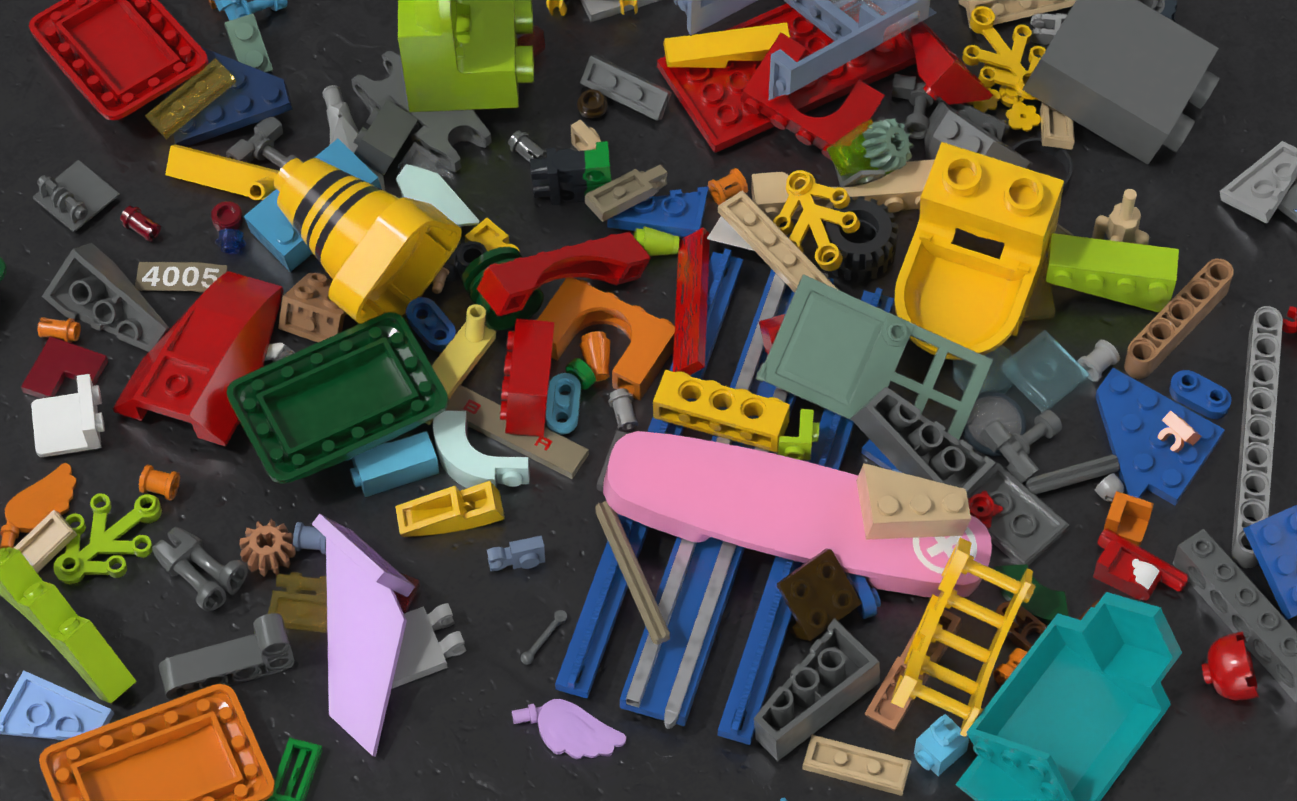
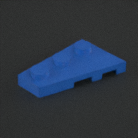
[607,186,708,237]

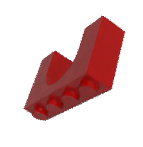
[740,32,885,161]

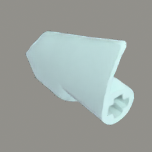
[396,164,479,227]

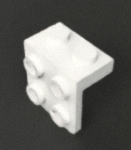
[31,374,105,457]

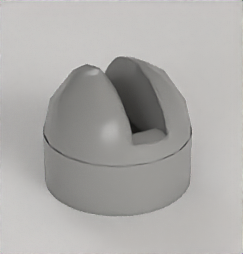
[1095,473,1124,502]

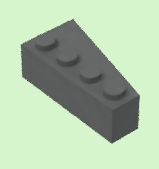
[851,387,996,492]
[754,618,880,761]

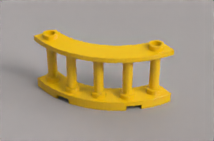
[891,537,1035,737]

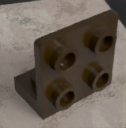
[777,548,862,641]

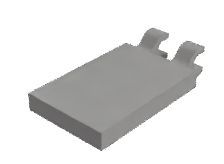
[391,603,466,689]

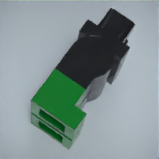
[530,141,611,205]

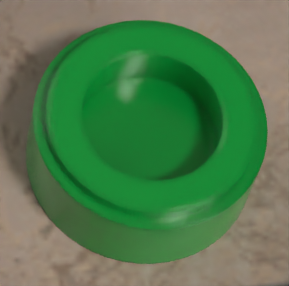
[566,358,596,390]

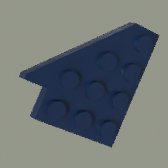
[164,47,293,147]

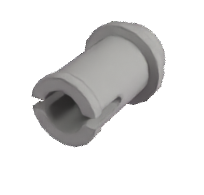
[608,388,639,432]

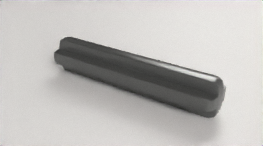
[1025,455,1120,495]

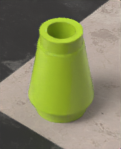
[634,226,679,256]

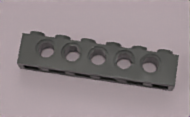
[1173,529,1297,704]

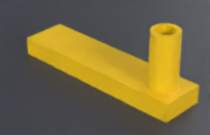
[165,144,279,200]

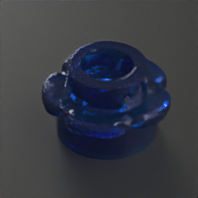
[215,229,246,253]

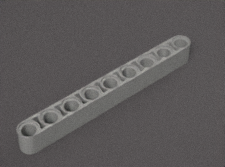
[1231,306,1283,568]

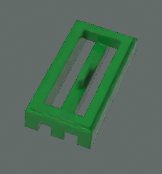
[268,737,323,801]

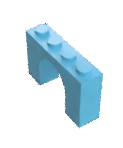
[346,431,439,497]

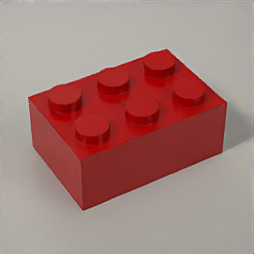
[500,318,555,437]

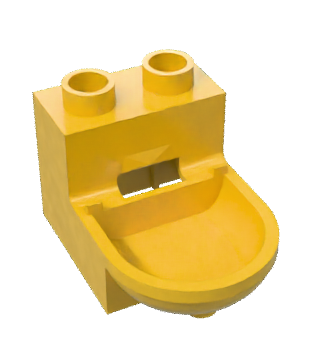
[894,142,1064,360]

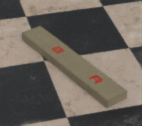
[445,385,589,479]

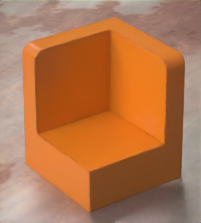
[1103,491,1154,545]

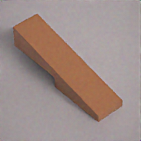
[865,609,962,732]

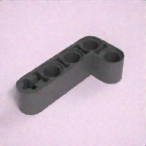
[159,613,294,700]

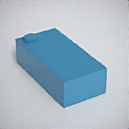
[244,138,382,272]

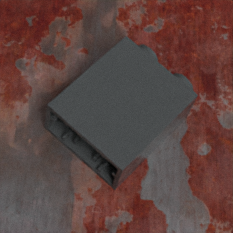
[1022,0,1220,164]

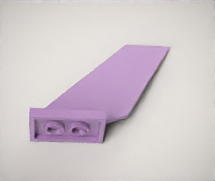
[312,514,415,757]

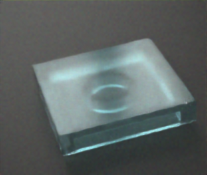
[999,330,1090,412]

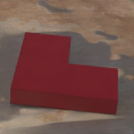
[21,336,108,399]

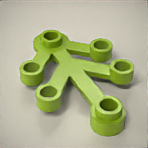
[54,493,162,584]

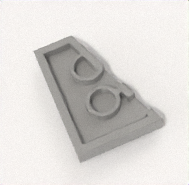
[1219,141,1297,224]

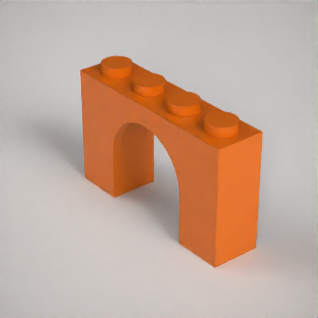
[537,277,675,401]

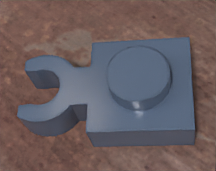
[487,536,545,571]

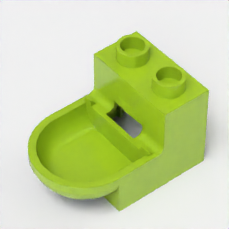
[398,0,534,112]

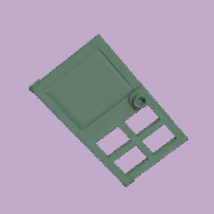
[756,274,993,440]

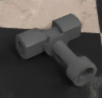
[892,74,946,139]
[226,116,304,171]
[980,410,1062,484]

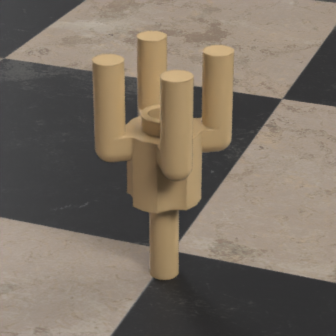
[1092,189,1149,245]

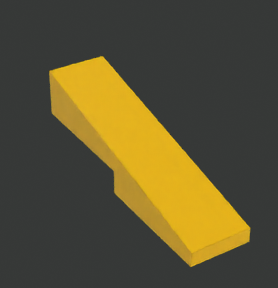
[663,22,790,68]

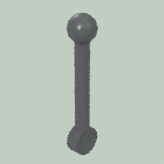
[520,610,567,665]

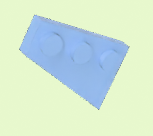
[0,670,114,740]

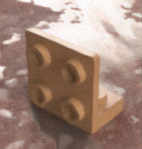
[278,273,347,342]

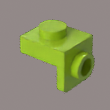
[778,409,820,460]

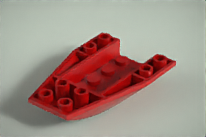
[112,271,284,446]

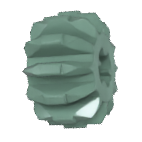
[861,118,914,172]

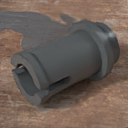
[508,130,547,162]

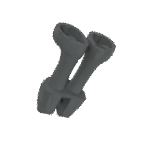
[152,526,248,612]

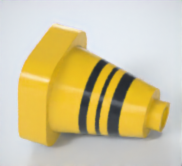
[274,158,462,324]

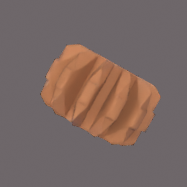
[239,519,296,577]

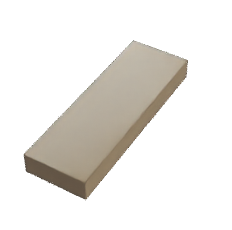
[803,735,911,796]

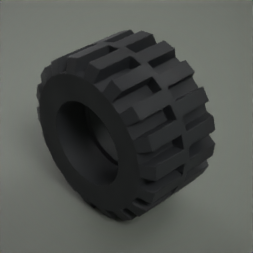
[822,196,898,282]

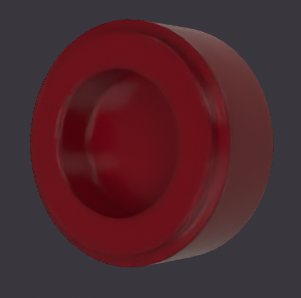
[211,201,243,233]

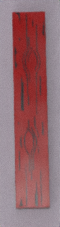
[673,227,710,375]

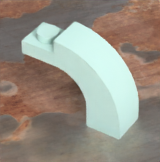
[433,411,530,488]

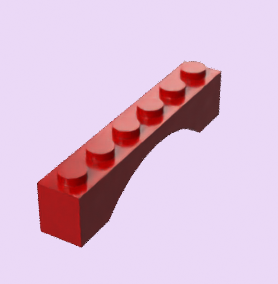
[477,231,651,316]

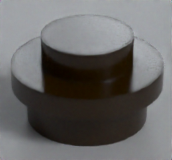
[577,89,608,119]

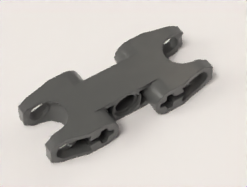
[351,51,492,172]

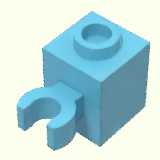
[914,714,969,776]

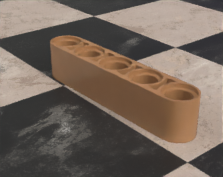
[1124,258,1234,379]

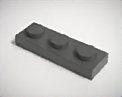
[580,55,672,121]

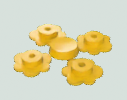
[967,63,1041,132]

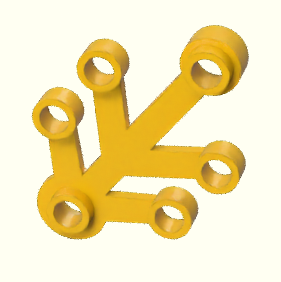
[962,6,1046,100]
[773,170,860,271]

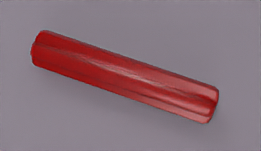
[1097,529,1189,591]

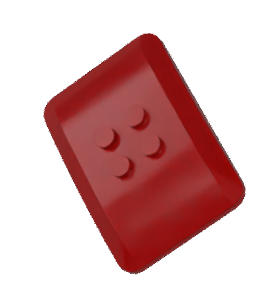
[29,0,208,120]

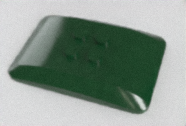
[227,312,449,484]

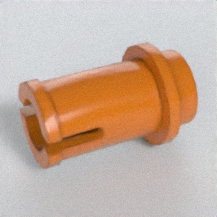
[38,317,81,343]

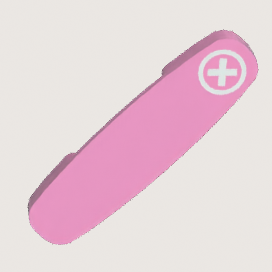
[603,431,992,597]

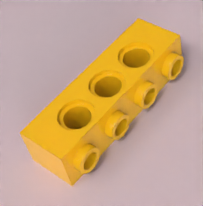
[653,370,790,453]

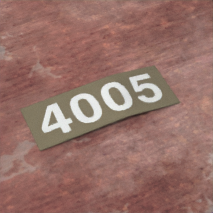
[135,262,227,292]

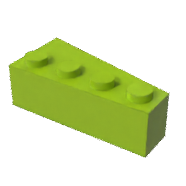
[1045,233,1179,312]

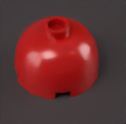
[1202,631,1259,701]

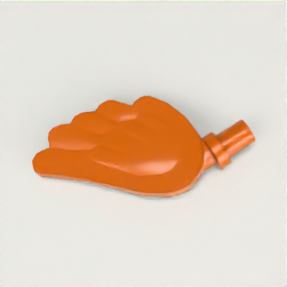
[0,463,77,549]

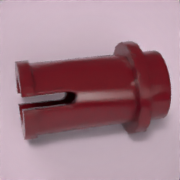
[120,206,161,242]

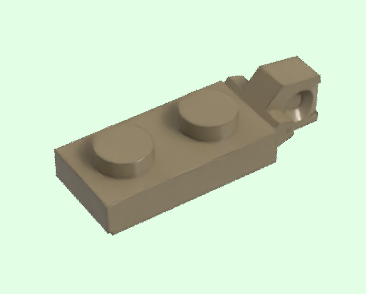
[585,165,668,222]

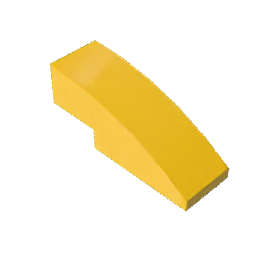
[395,481,505,537]

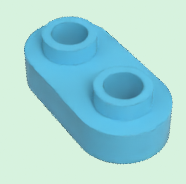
[546,373,581,435]

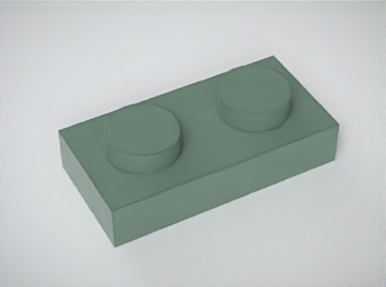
[224,13,273,73]

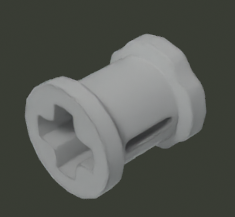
[1077,340,1120,381]

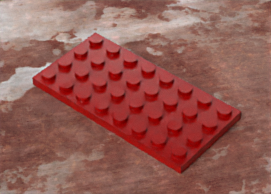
[657,0,916,153]

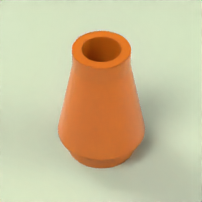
[579,331,611,381]

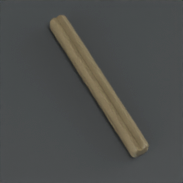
[595,501,670,645]

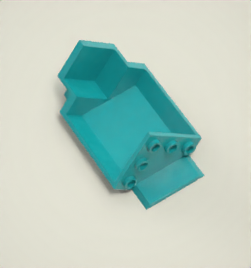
[955,592,1182,801]

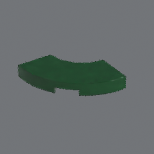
[994,564,1069,625]

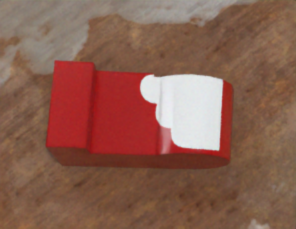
[1093,540,1162,601]

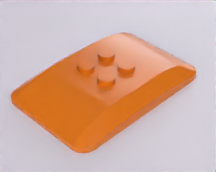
[39,684,275,801]

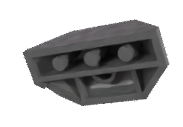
[925,100,1033,169]

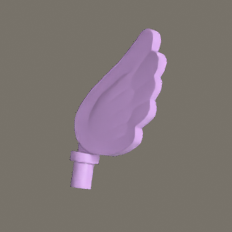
[512,699,626,759]

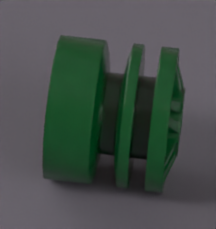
[462,247,544,331]

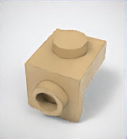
[571,119,601,151]

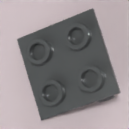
[33,160,120,232]

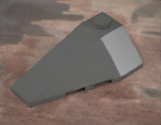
[42,243,169,352]

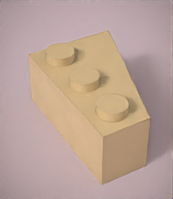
[856,463,971,540]

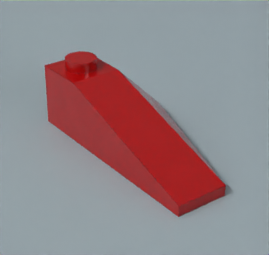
[910,21,993,105]

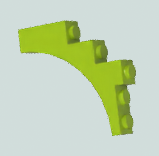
[0,547,137,703]

